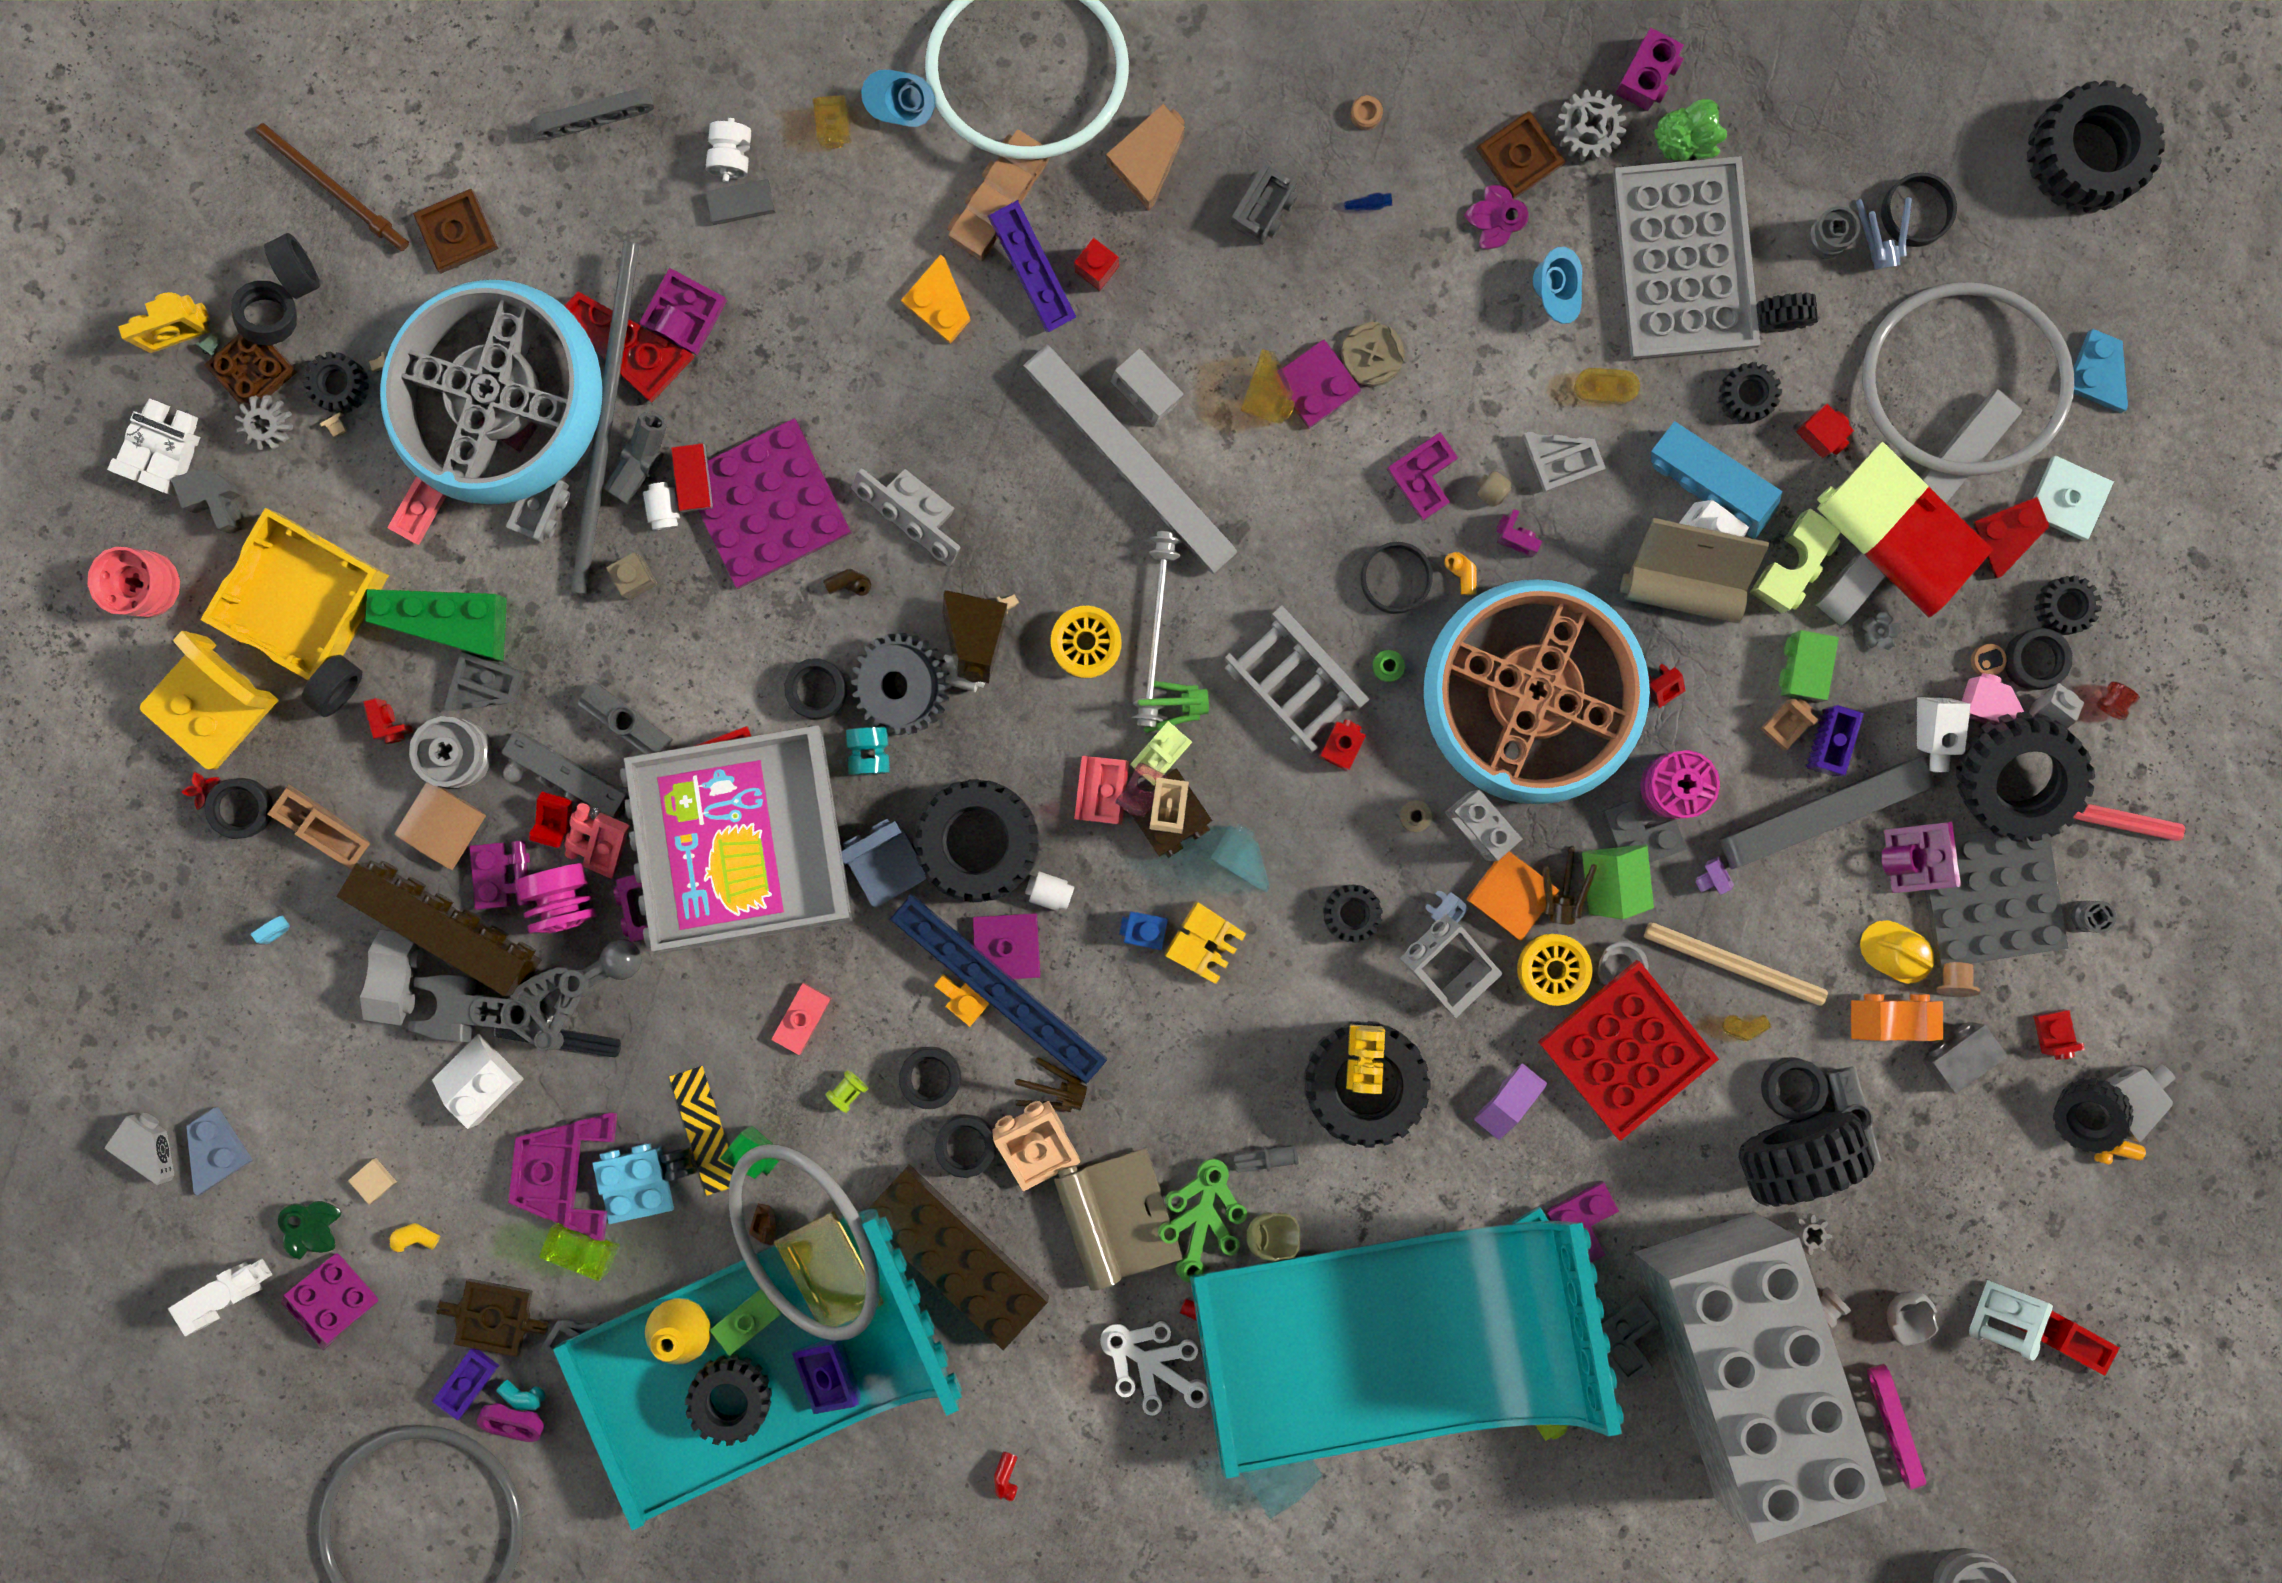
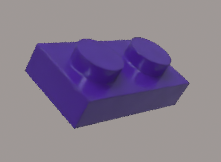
[432,1348,500,1421]

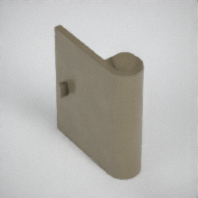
[1620,518,1769,624]
[1054,1148,1183,1291]

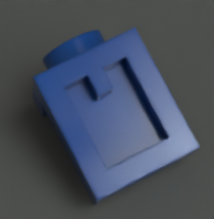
[1119,911,1168,950]

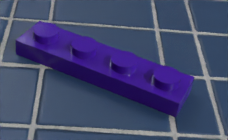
[988,200,1076,333]

